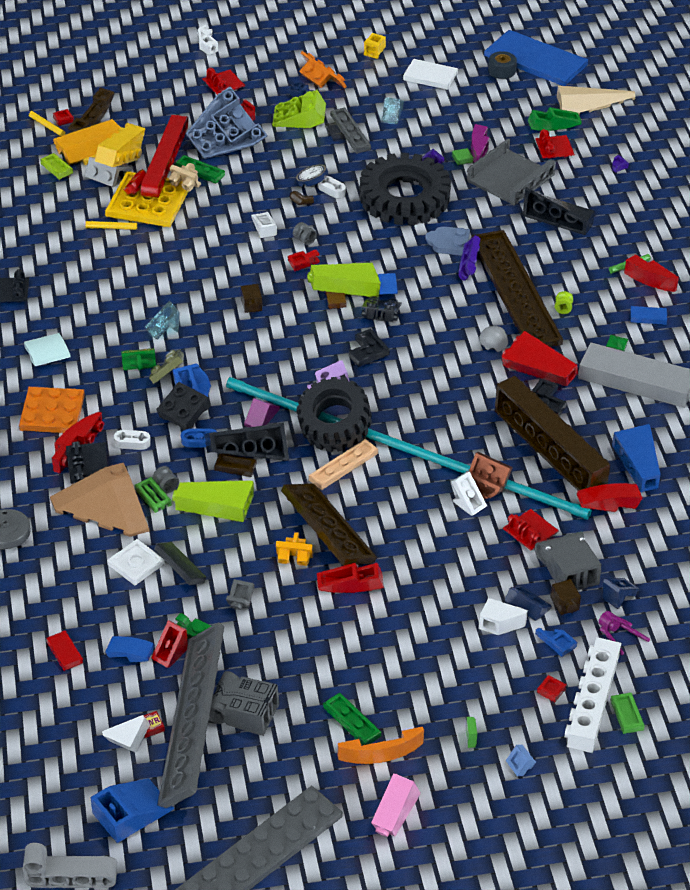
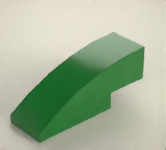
[528,107,582,131]

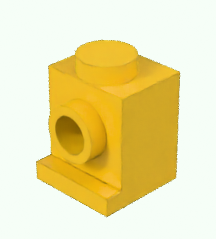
[364,33,386,59]

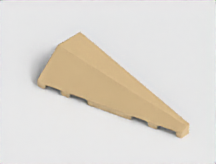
[557,86,635,115]

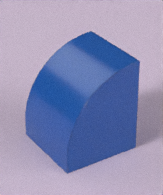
[378,273,398,295]

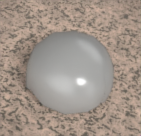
[479,326,508,352]

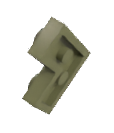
[149,349,184,384]

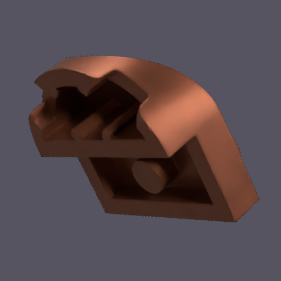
[466,452,513,499]

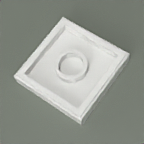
[107,539,165,585]

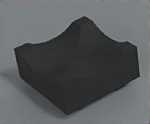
[156,382,211,430]

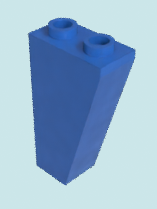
[612,424,661,492]

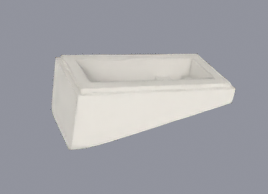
[251,212,277,238]

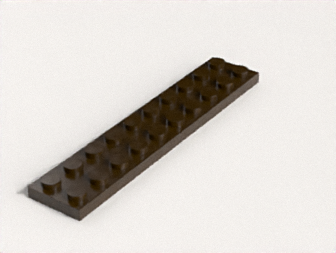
[471,230,563,347]

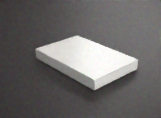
[403,59,458,90]

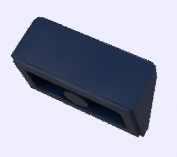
[505,585,552,621]

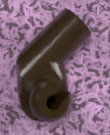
[290,191,314,205]

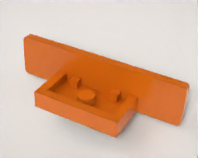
[299,51,347,89]

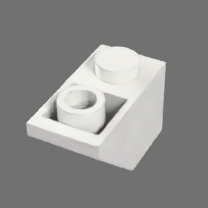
[479,598,528,635]

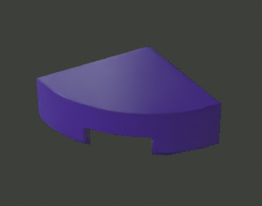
[422,149,445,164]
[612,155,629,173]

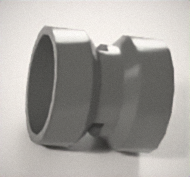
[293,222,317,245]
[153,466,179,493]

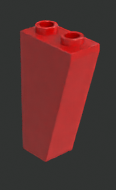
[502,331,578,386]

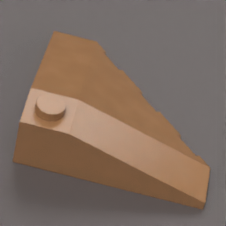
[50,463,149,537]

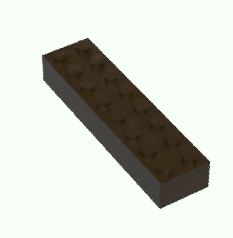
[495,376,610,491]

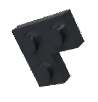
[349,328,390,367]
[532,378,567,416]

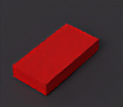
[46,630,83,671]

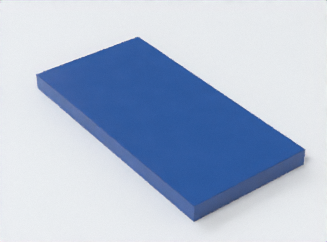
[484,30,588,86]

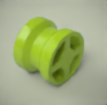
[555,291,573,314]

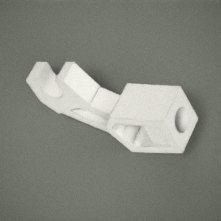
[197,25,218,55]

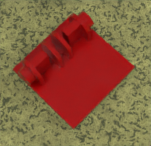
[202,68,245,95]
[535,129,575,159]
[503,509,559,551]

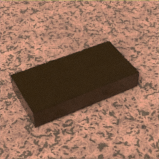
[214,453,257,477]

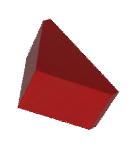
[151,620,188,668]

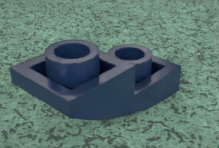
[286,82,323,98]

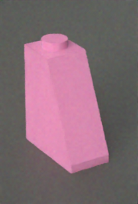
[371,773,421,837]

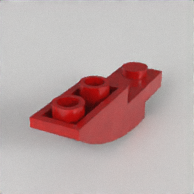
[52,412,104,473]

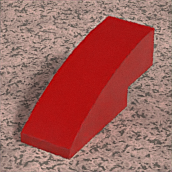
[624,254,679,292]
[576,483,643,512]
[317,563,384,593]

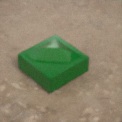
[606,335,628,351]

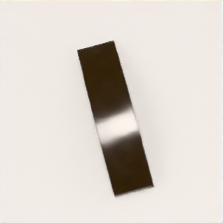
[68,87,115,132]

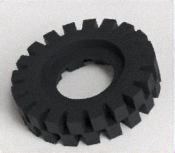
[359,153,451,225]

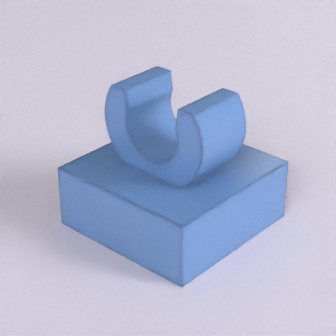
[506,745,536,776]

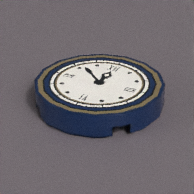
[296,164,328,187]

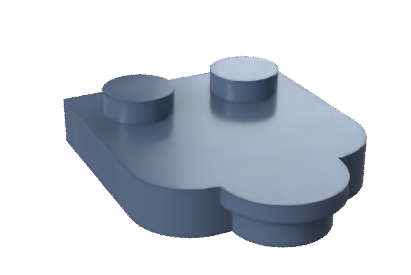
[425,227,470,256]

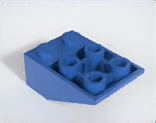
[90,778,174,843]

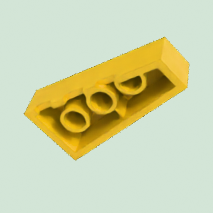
[95,123,145,167]

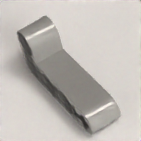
[23,843,118,888]

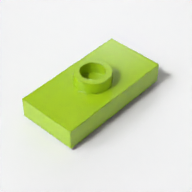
[40,153,73,180]

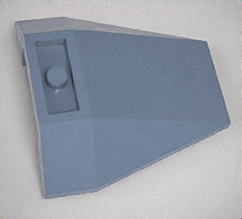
[186,87,268,159]

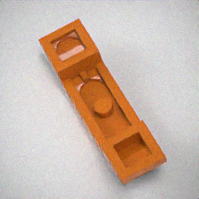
[338,727,424,764]

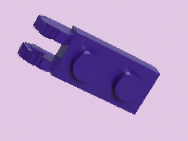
[458,235,480,281]

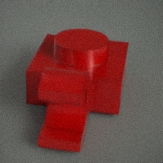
[288,250,320,271]

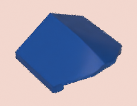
[172,363,211,397]

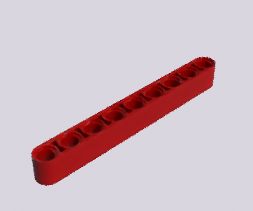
[141,115,189,198]

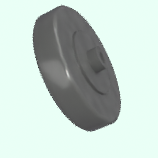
[0,509,31,549]

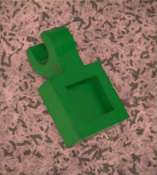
[175,613,211,639]

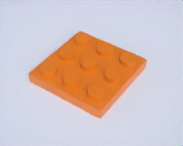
[19,387,85,433]

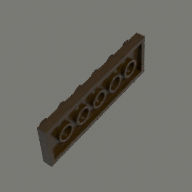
[281,483,377,565]

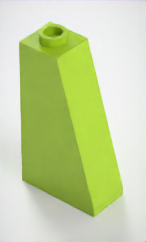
[307,263,381,297]
[172,480,254,522]

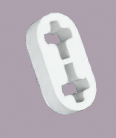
[318,176,346,198]
[114,430,151,450]

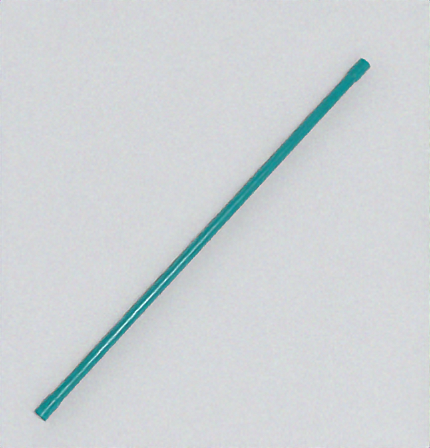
[226,377,591,520]

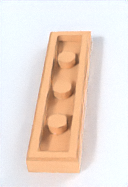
[309,439,378,490]

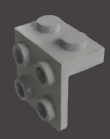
[85,157,133,187]

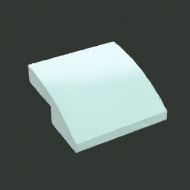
[24,333,70,366]

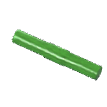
[609,254,651,274]

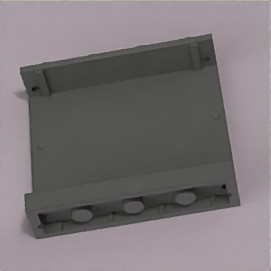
[467,138,556,206]

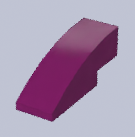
[471,124,489,163]

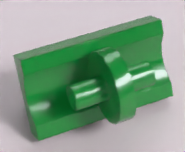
[121,348,156,371]

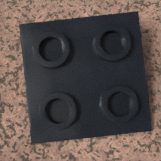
[0,269,29,302]
[362,296,402,322]
[66,442,108,484]

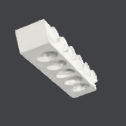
[564,637,621,753]

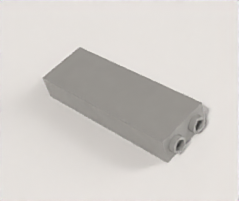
[578,343,690,408]

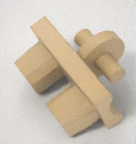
[169,163,201,192]

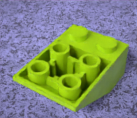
[272,90,326,128]

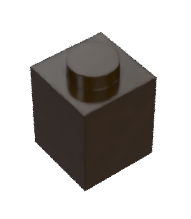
[240,284,262,313]
[550,579,581,615]

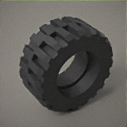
[297,377,372,452]

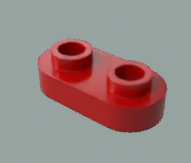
[123,169,146,195]

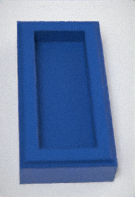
[630,306,667,325]

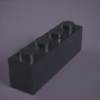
[523,187,595,235]
[204,423,289,461]

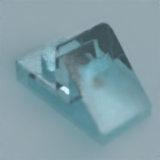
[382,97,404,124]
[145,301,180,340]

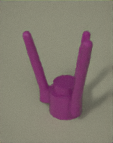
[598,611,650,655]

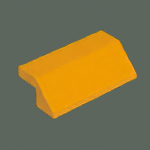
[53,119,121,165]

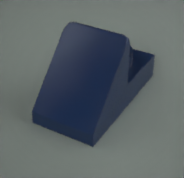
[603,578,639,609]

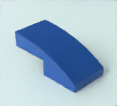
[105,636,155,662]

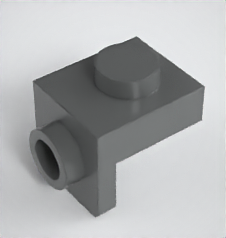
[226,579,255,610]

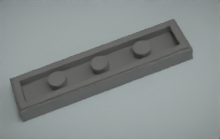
[330,107,371,154]

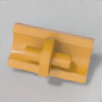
[276,532,313,566]

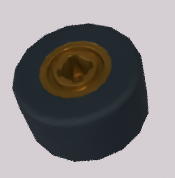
[488,51,517,79]

